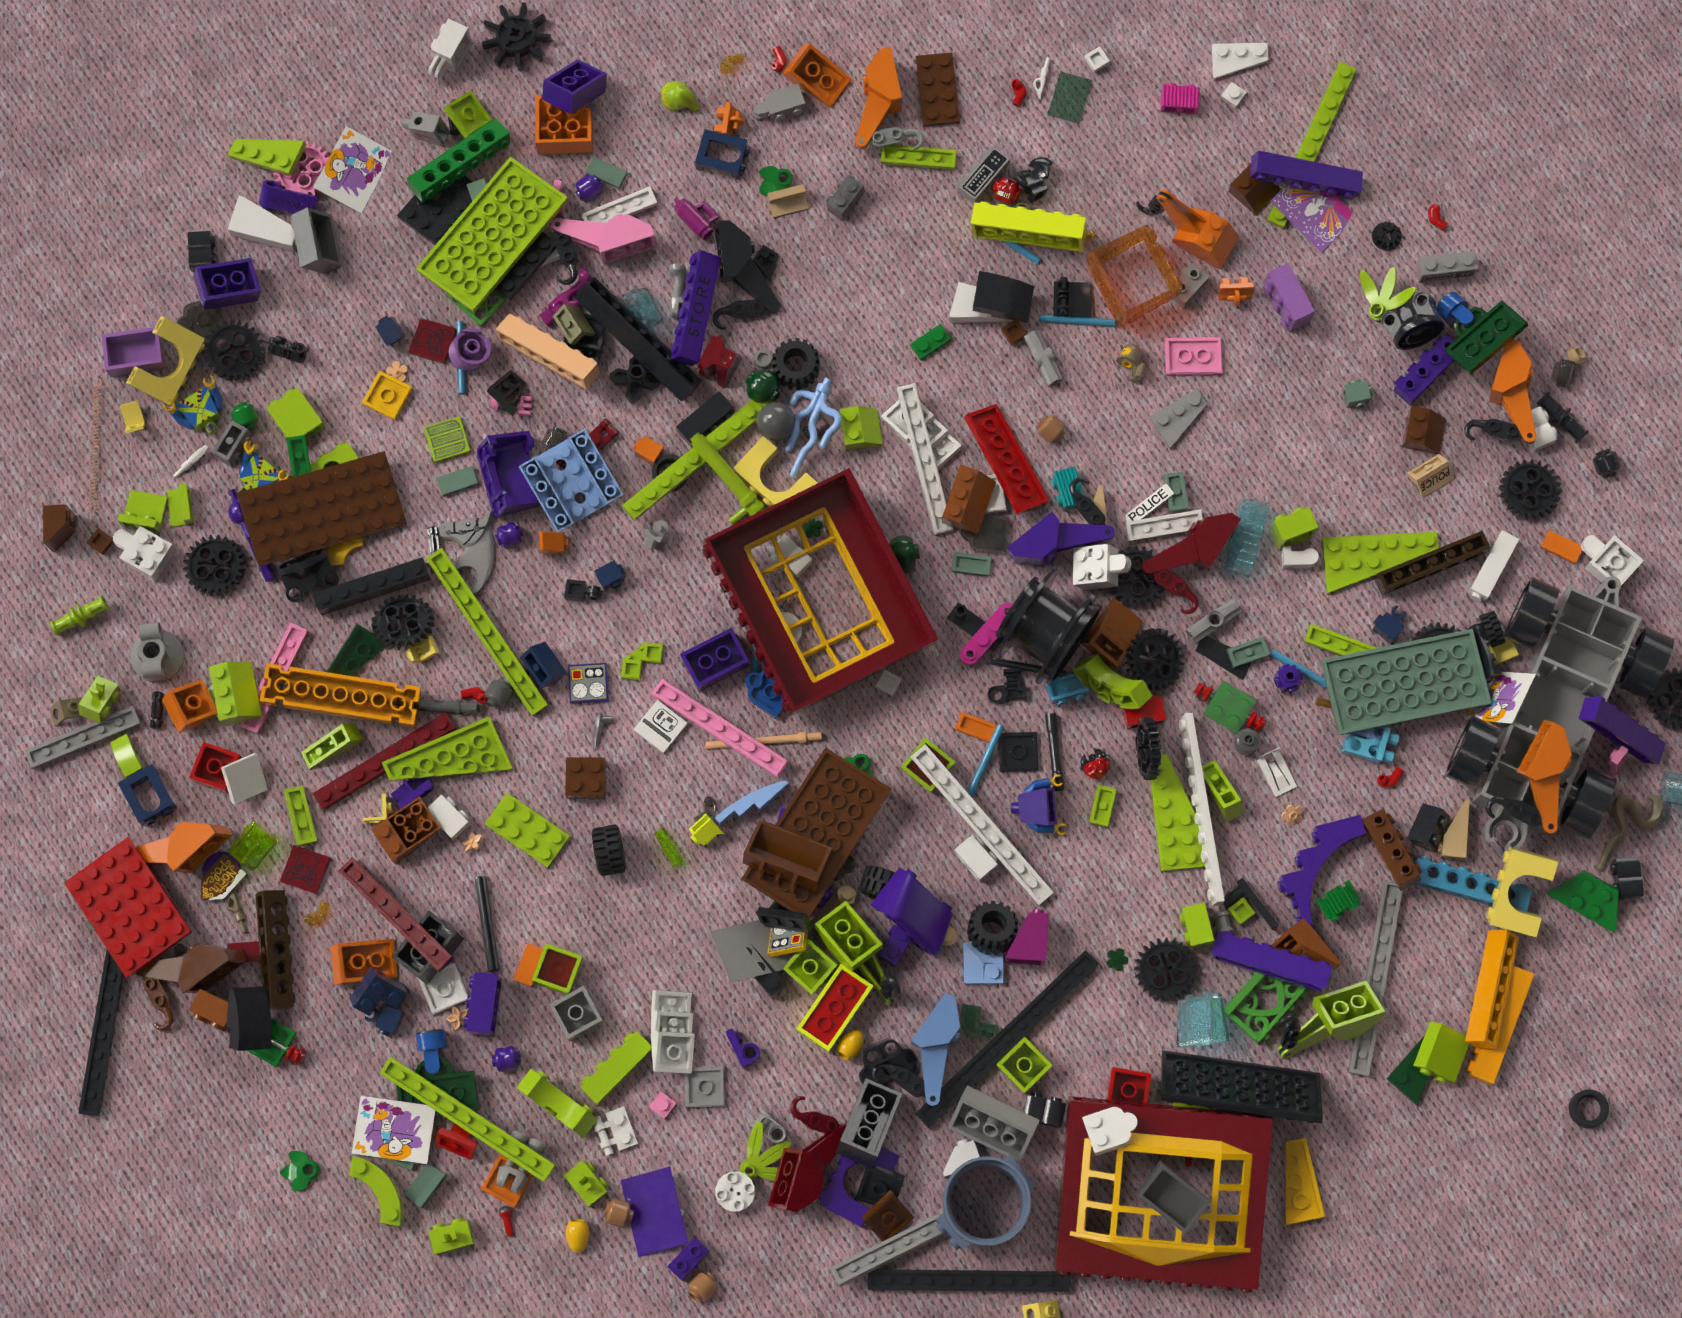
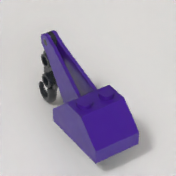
[1007,477,1115,567]

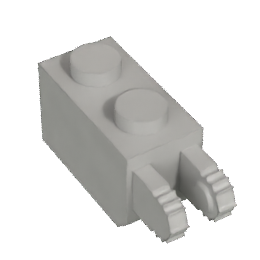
[753,84,806,121]

